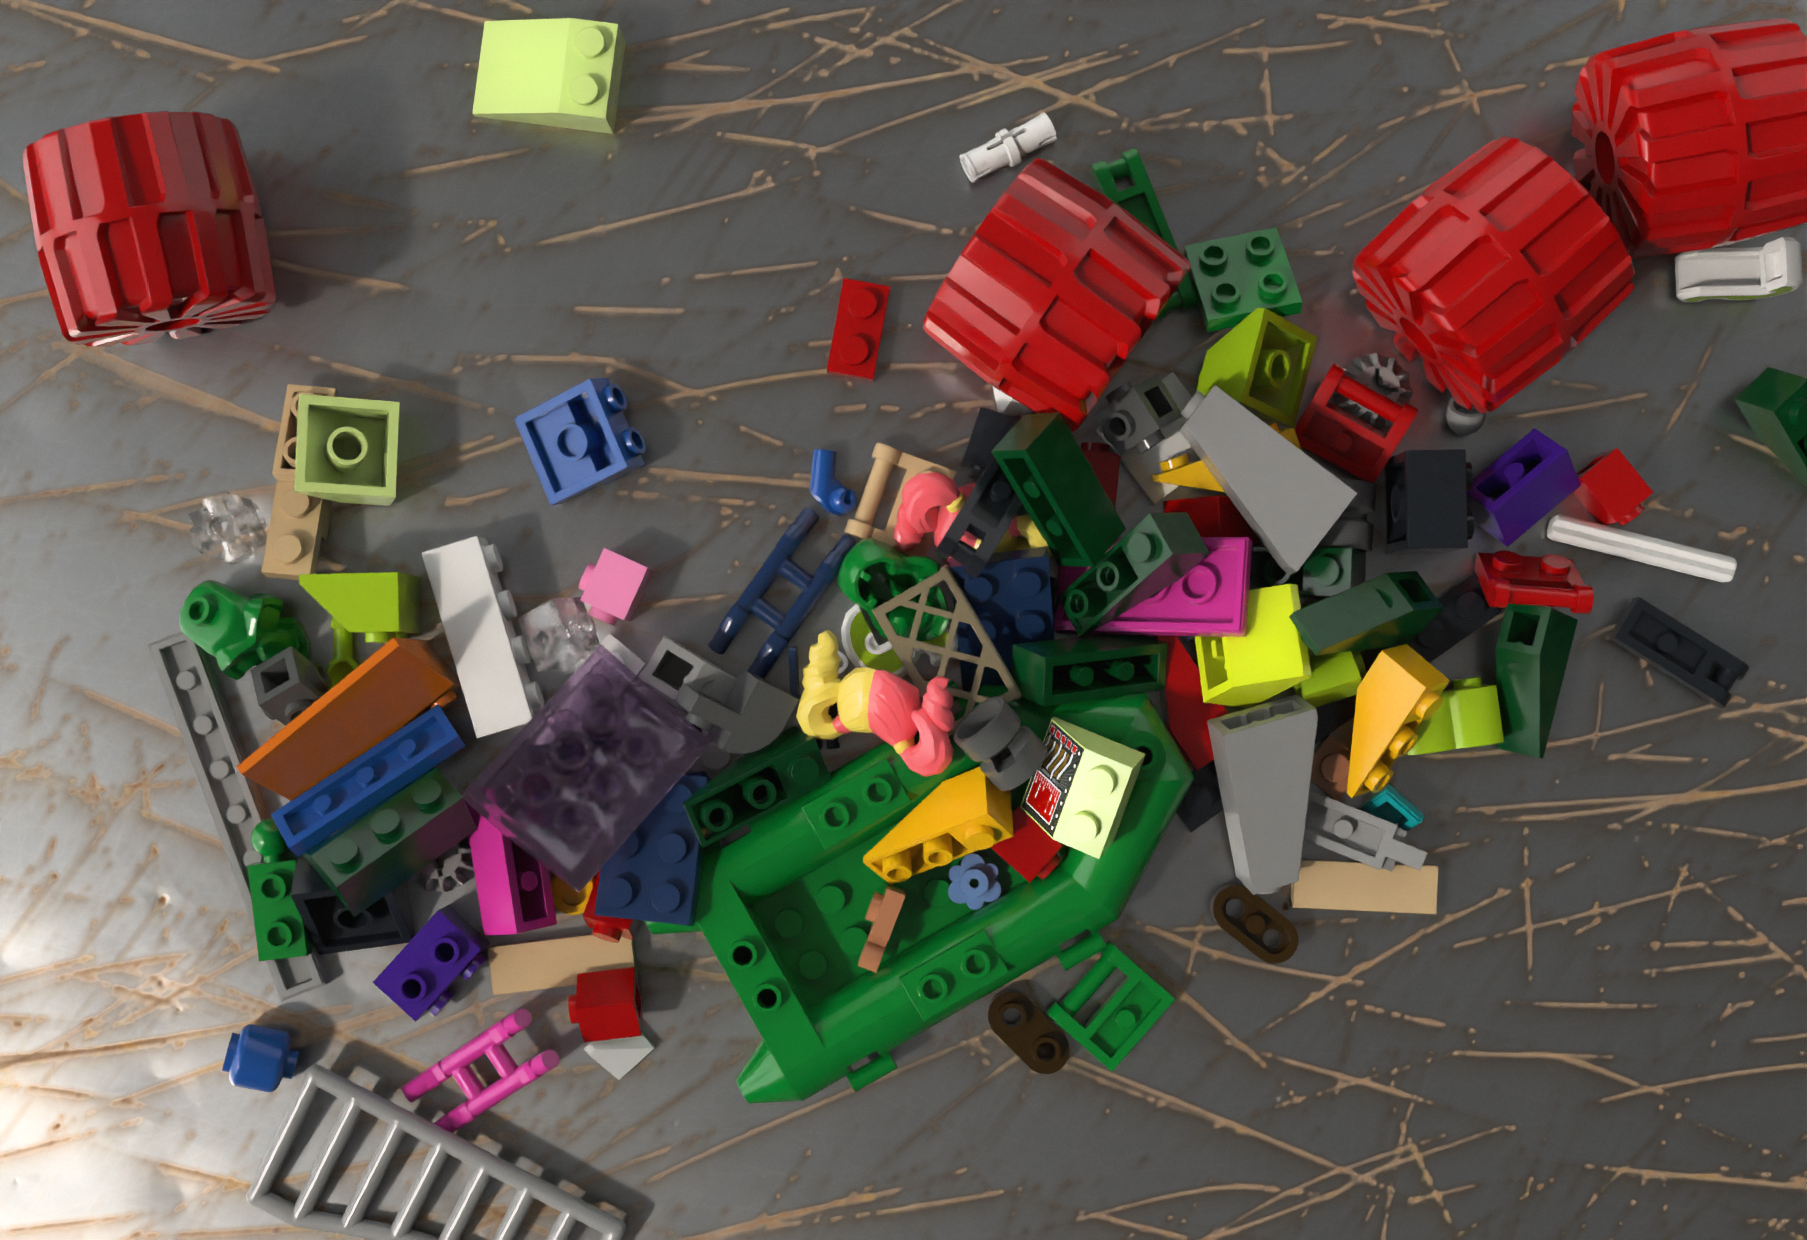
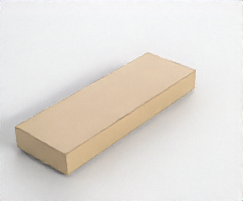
[1290,859,1438,914]
[488,933,638,995]

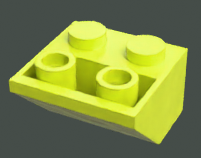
[1195,584,1312,708]

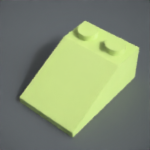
[472,18,626,134]

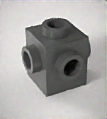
[1094,375,1183,456]
[251,646,332,726]

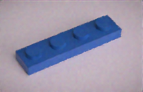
[270,705,466,857]

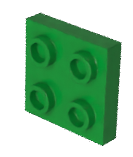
[1184,227,1302,332]

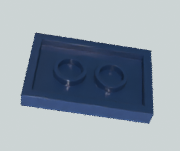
[949,547,1055,691]
[594,768,712,926]

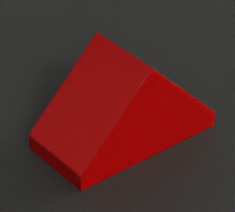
[1163,495,1260,546]

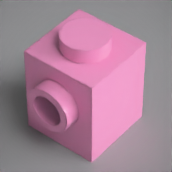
[578,548,654,626]

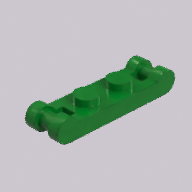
[1090,148,1198,322]

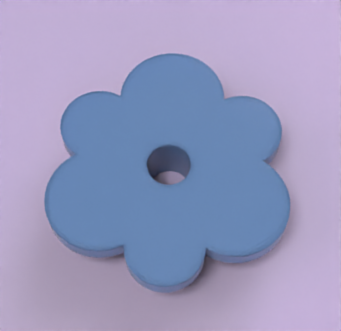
[948,853,1001,910]

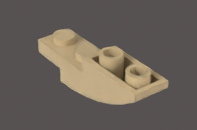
[261,384,338,580]

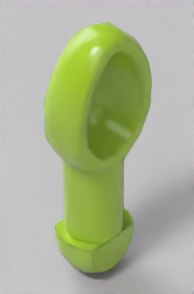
[326,617,358,691]

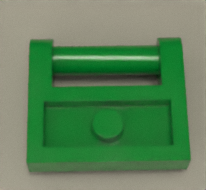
[1046,940,1175,1072]

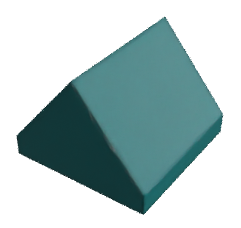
[1359,782,1425,831]

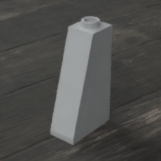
[1180,385,1357,574]
[1207,694,1318,895]

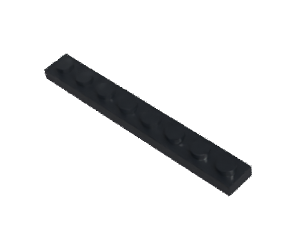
[1176,573,1501,833]

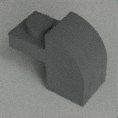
[675,669,799,754]

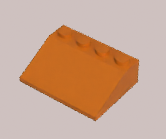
[236,637,461,801]

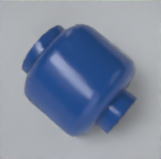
[222,1024,299,1092]

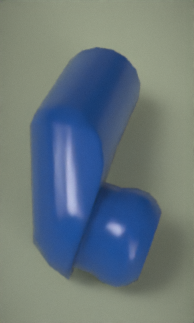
[810,449,857,516]

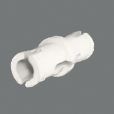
[959,112,1057,183]

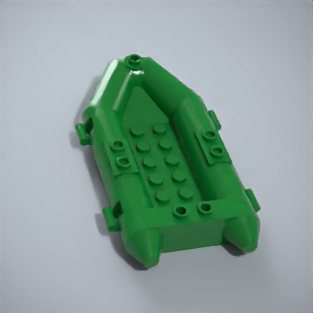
[644,680,1195,1104]

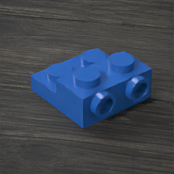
[514,378,646,506]

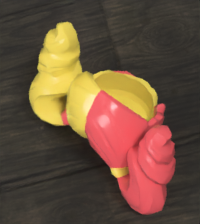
[893,472,1053,565]
[796,630,954,777]

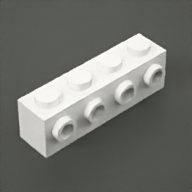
[422,536,544,738]

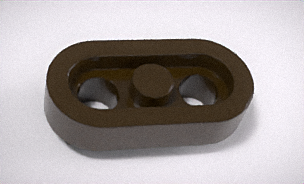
[1210,883,1298,964]
[987,989,1070,1074]

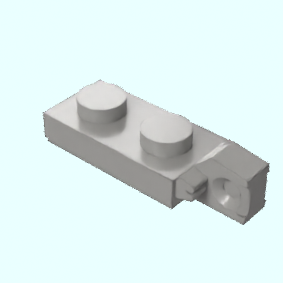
[1304,790,1428,872]

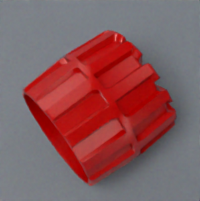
[1571,18,1807,259]
[22,111,277,347]
[1353,136,1635,414]
[923,158,1190,432]

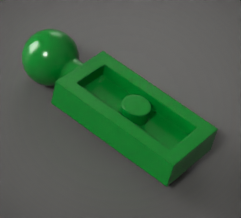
[247,818,312,961]

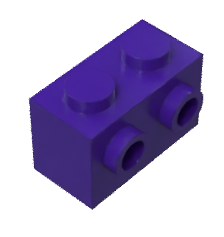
[1467,428,1580,547]
[373,905,490,1022]

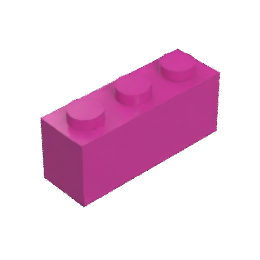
[462,781,557,935]

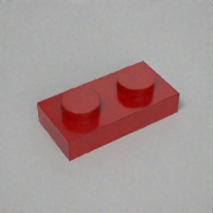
[827,278,890,382]

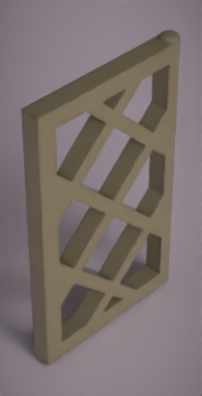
[872,565,1023,736]

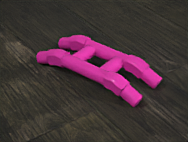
[402,1009,559,1133]

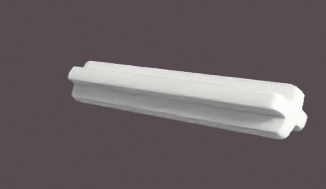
[1547,514,1737,583]

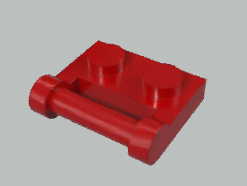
[1294,363,1419,483]
[1474,550,1594,614]

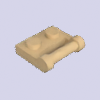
[844,443,957,556]

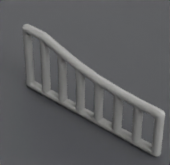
[246,1065,626,1240]

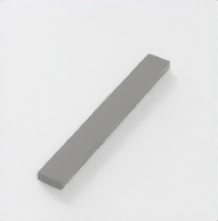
[148,631,330,1002]

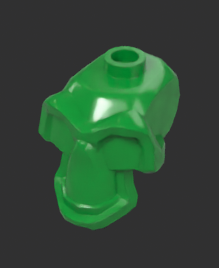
[838,538,950,641]
[179,580,311,681]

